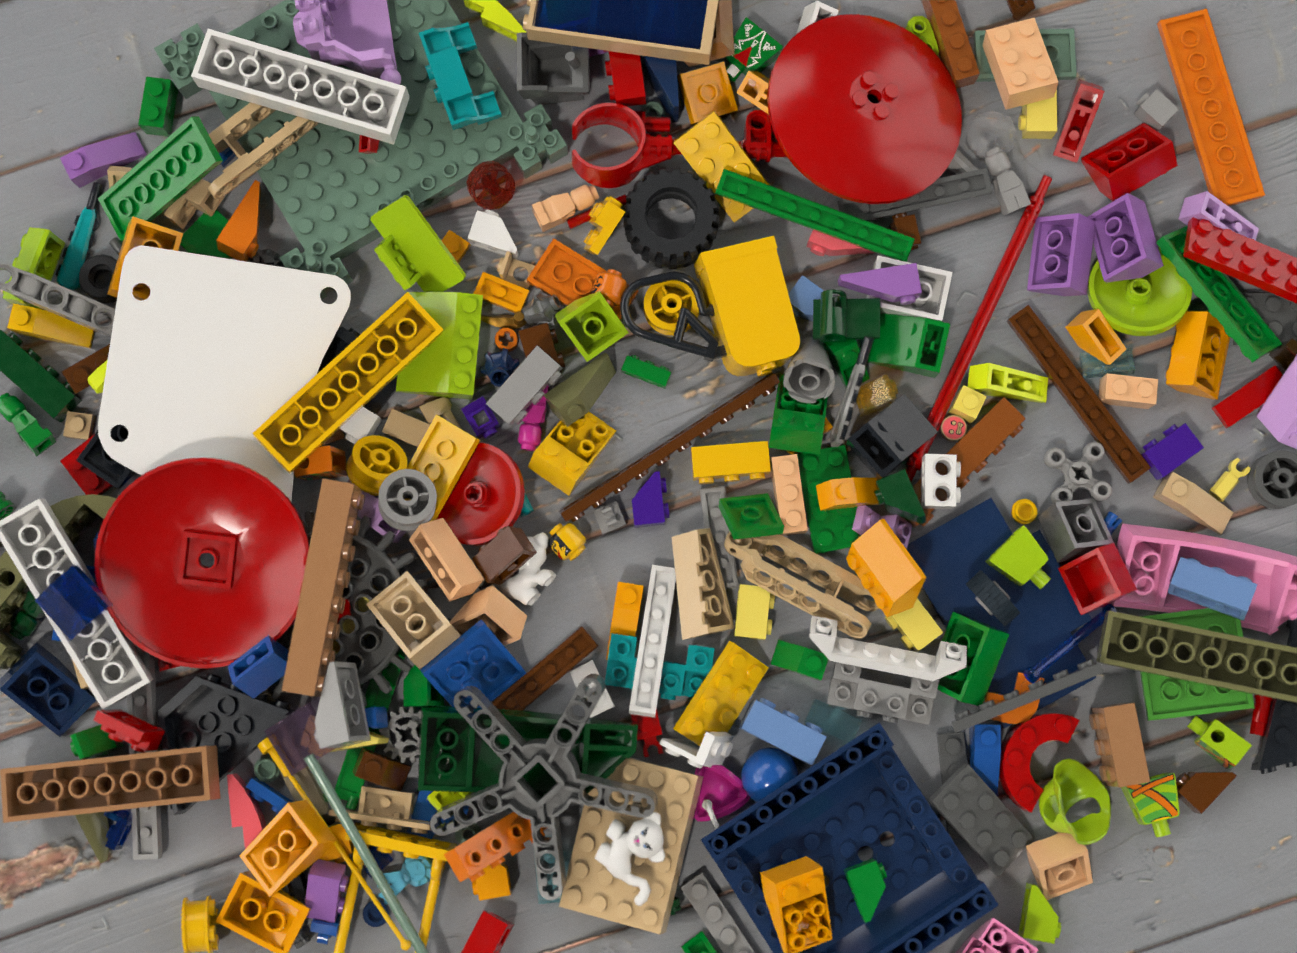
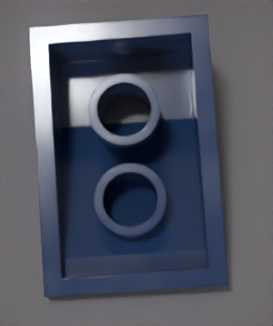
[640,33,679,122]
[0,642,97,737]

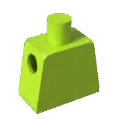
[985,525,1051,589]

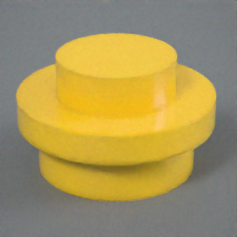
[1011,499,1037,525]

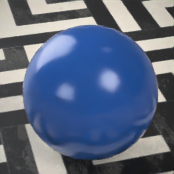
[741,747,799,802]

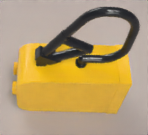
[620,236,800,377]

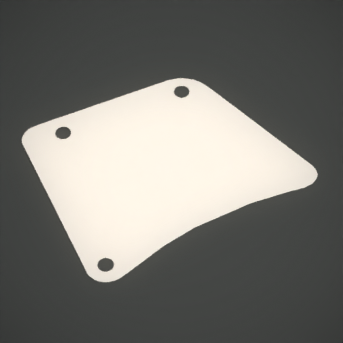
[98,245,351,501]

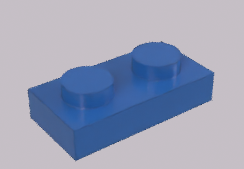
[246,777,293,814]

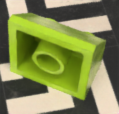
[555,291,629,362]

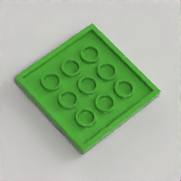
[1140,608,1255,721]

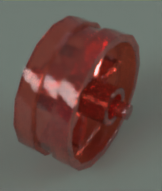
[467,161,515,210]

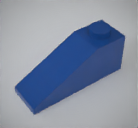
[969,724,1001,796]

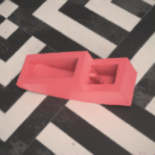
[227,773,267,849]

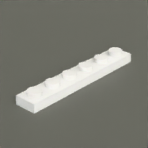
[629,565,676,718]

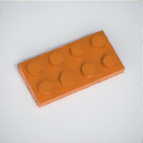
[526,238,639,321]

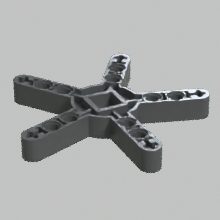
[430,674,658,900]

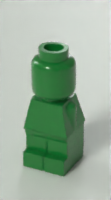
[0,393,56,457]

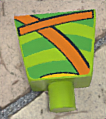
[1187,715,1252,769]
[1121,772,1180,837]

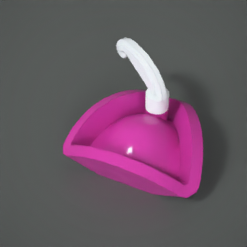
[694,765,750,830]

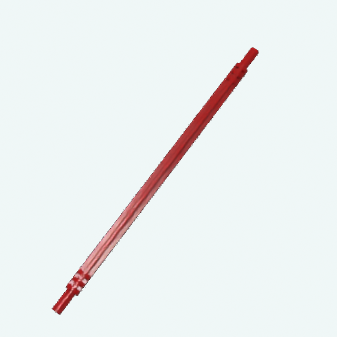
[906,175,1052,482]

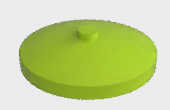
[1087,247,1192,336]

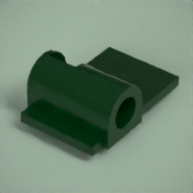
[813,289,880,342]

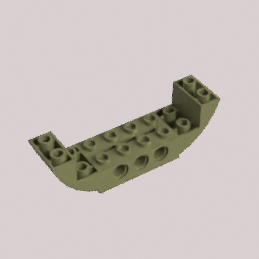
[0,494,117,670]

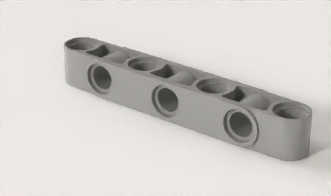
[0,264,115,338]

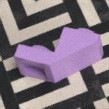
[852,505,912,548]

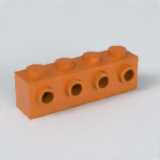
[444,811,548,882]

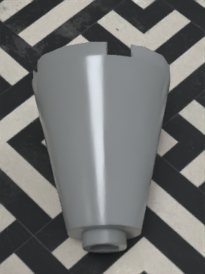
[783,337,835,403]

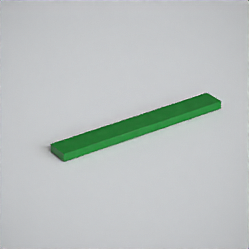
[715,169,915,262]

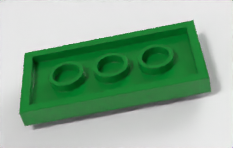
[797,445,861,554]

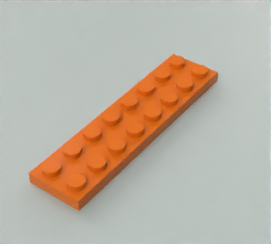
[1157,9,1265,206]

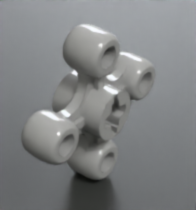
[1044,442,1112,504]

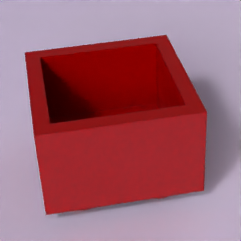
[1058,543,1137,615]

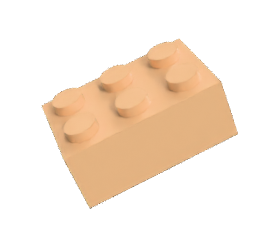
[982,18,1059,110]

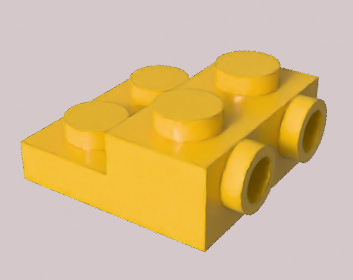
[583,196,625,255]

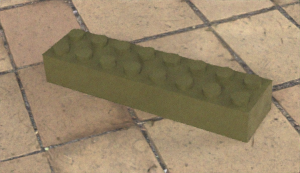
[1096,611,1297,703]

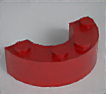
[999,713,1080,813]

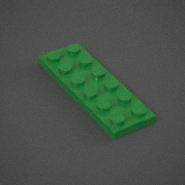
[98,116,223,242]
[1156,226,1282,363]

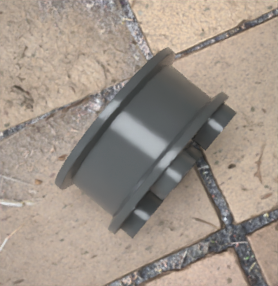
[1247,450,1297,509]

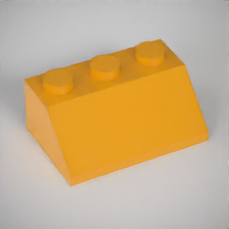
[1166,311,1230,400]
[846,519,926,617]

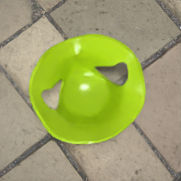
[1039,759,1111,845]

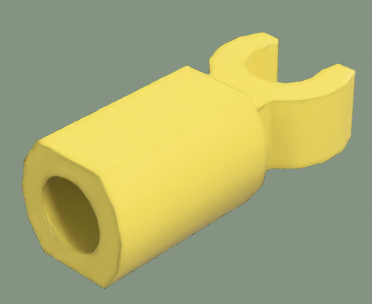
[1209,458,1251,502]

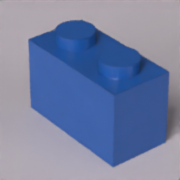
[228,635,289,699]

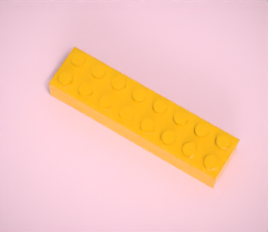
[252,292,444,474]

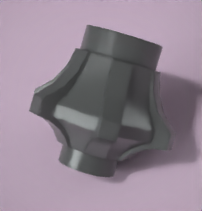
[522,288,561,326]

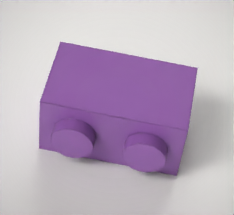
[305,859,349,923]

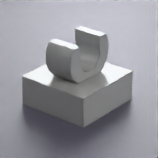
[593,501,626,535]

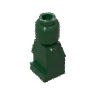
[9,590,45,640]

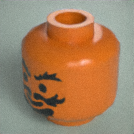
[591,269,628,309]

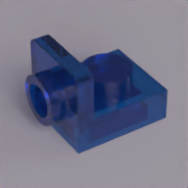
[104,810,132,850]

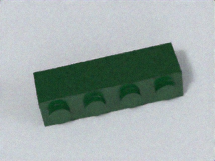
[0,330,82,423]

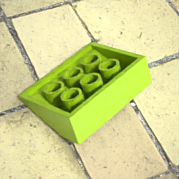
[396,292,483,400]

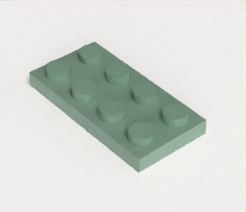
[973,29,1077,82]

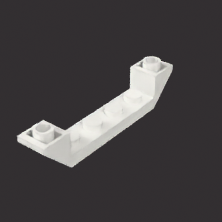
[809,616,967,681]

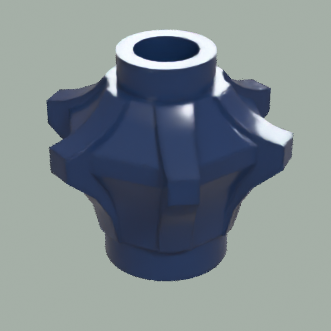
[480,348,520,387]

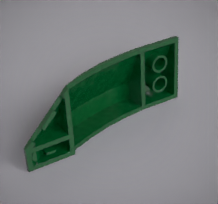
[418,706,638,797]

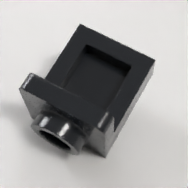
[287,864,313,901]

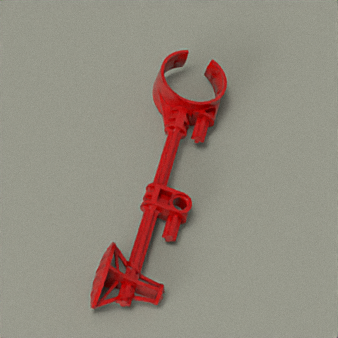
[572,103,787,188]

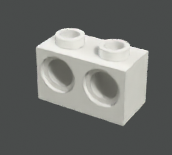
[921,454,961,509]

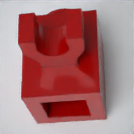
[631,709,663,758]

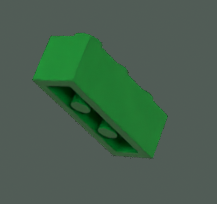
[621,355,671,389]

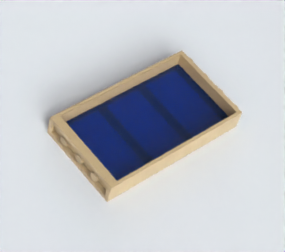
[523,0,719,65]

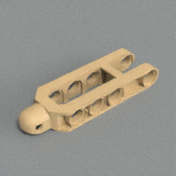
[206,102,318,199]
[724,532,879,639]

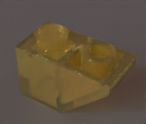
[856,374,898,417]

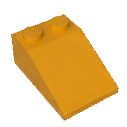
[240,800,337,897]
[215,871,311,953]

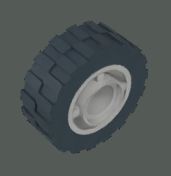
[966,570,1021,626]

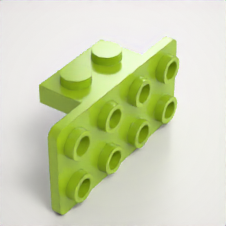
[371,195,466,292]

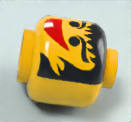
[548,523,586,561]

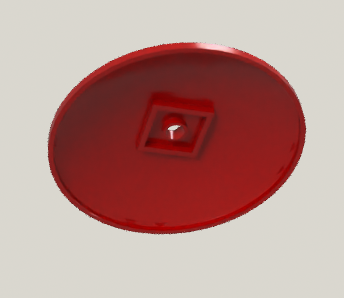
[767,14,962,204]
[95,457,310,668]

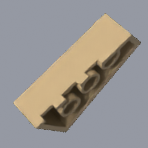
[672,528,735,640]

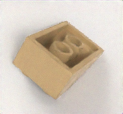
[366,571,461,669]

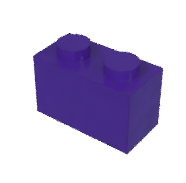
[1141,423,1204,480]

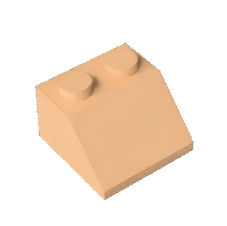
[450,585,527,646]
[1026,833,1093,900]

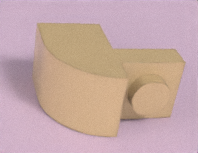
[164,179,225,230]

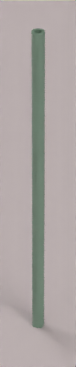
[304,753,429,953]

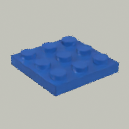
[420,619,527,708]

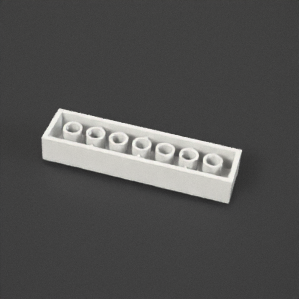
[191,29,410,144]
[0,498,154,709]

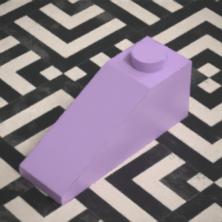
[1179,191,1259,240]

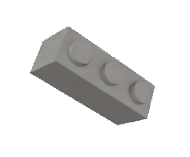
[486,346,563,425]

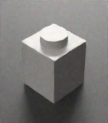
[1134,89,1179,131]

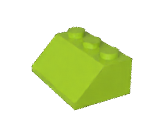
[2,227,65,309]

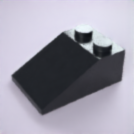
[76,425,136,490]

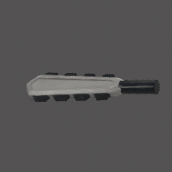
[830,336,874,447]

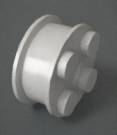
[378,469,437,531]

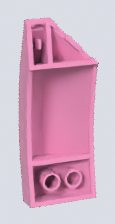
[1112,523,1297,635]

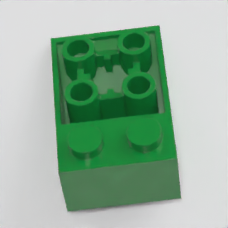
[867,313,950,378]
[769,374,828,455]

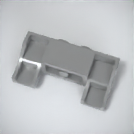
[826,662,939,725]

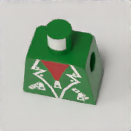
[725,17,783,82]

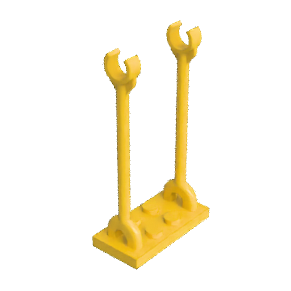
[334,822,457,953]

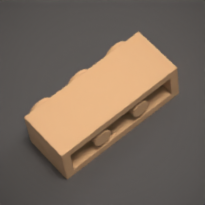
[770,454,808,536]
[409,518,484,601]

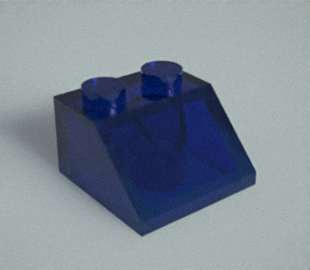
[35,565,113,641]

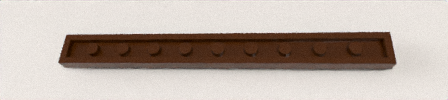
[559,373,780,522]

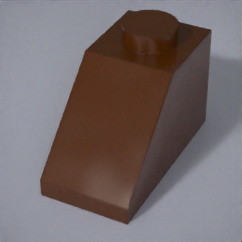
[352,747,411,791]
[1176,771,1237,814]

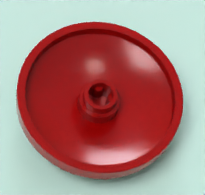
[436,443,525,546]

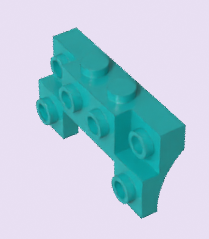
[419,22,502,130]
[605,633,715,700]

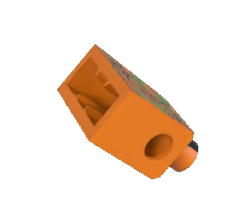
[294,445,347,480]

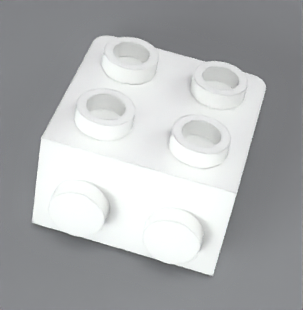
[660,732,734,768]

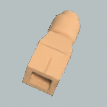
[532,185,599,232]

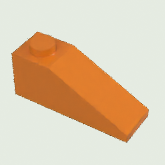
[216,180,261,262]

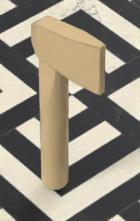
[419,397,462,429]

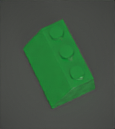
[937,612,1009,706]

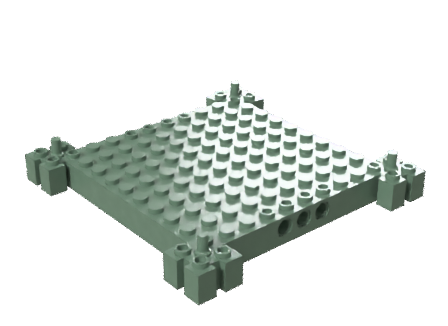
[154,0,568,300]

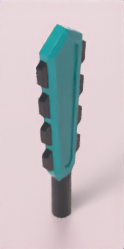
[56,182,104,291]

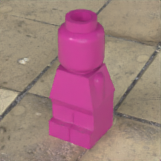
[518,386,549,451]

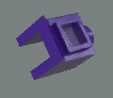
[461,396,500,439]

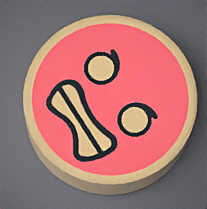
[940,415,967,442]

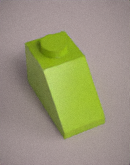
[1018,882,1061,944]

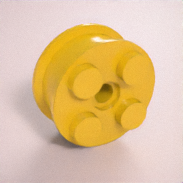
[644,280,699,336]
[346,435,408,496]
[181,895,219,953]

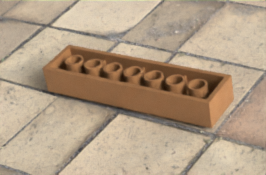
[282,479,365,697]
[0,746,221,823]

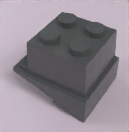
[517,32,590,105]

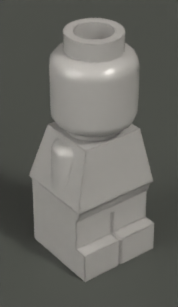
[985,147,1031,216]

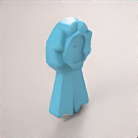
[377,856,432,905]

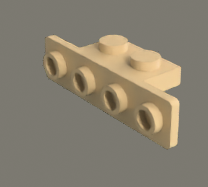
[328,786,431,834]

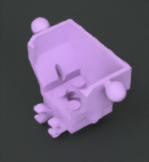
[293,0,401,85]

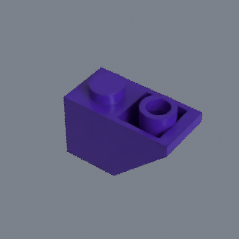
[632,471,670,528]

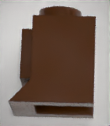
[888,213,921,251]

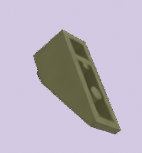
[544,352,616,427]

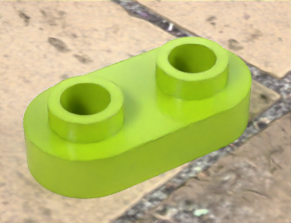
[905,16,939,56]

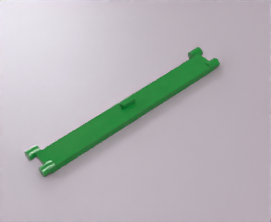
[323,649,406,810]

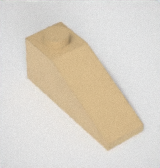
[1153,472,1234,535]

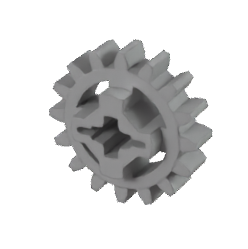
[379,707,421,763]

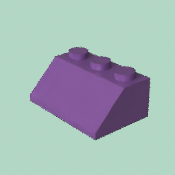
[1087,193,1163,282]
[1027,213,1095,296]

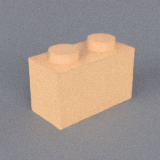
[1098,373,1158,409]

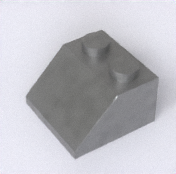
[1038,498,1114,562]

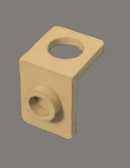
[497,251,535,290]

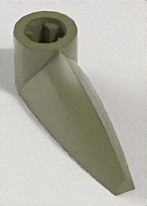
[75,812,110,864]

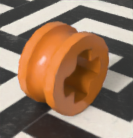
[495,328,518,352]

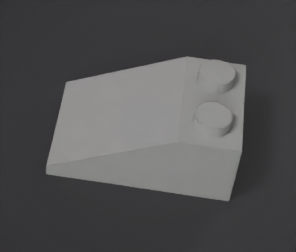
[314,662,371,748]

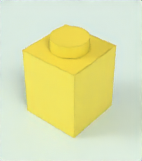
[948,385,987,424]

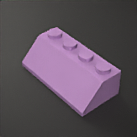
[1257,355,1297,449]

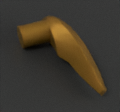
[481,312,527,329]

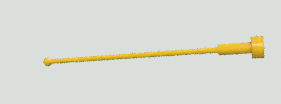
[257,734,411,950]

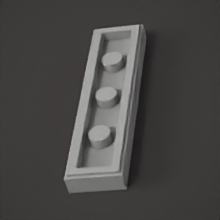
[699,486,739,589]

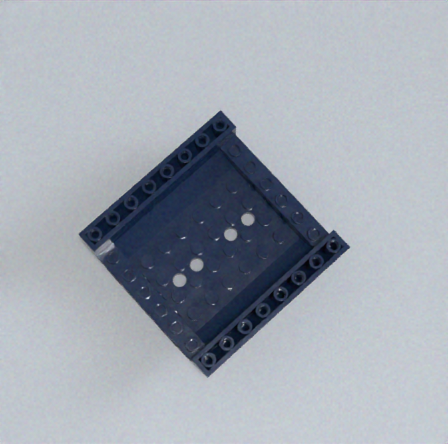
[700,722,999,953]

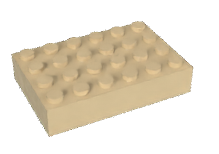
[559,758,703,934]

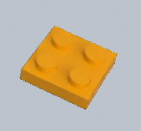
[677,62,738,124]

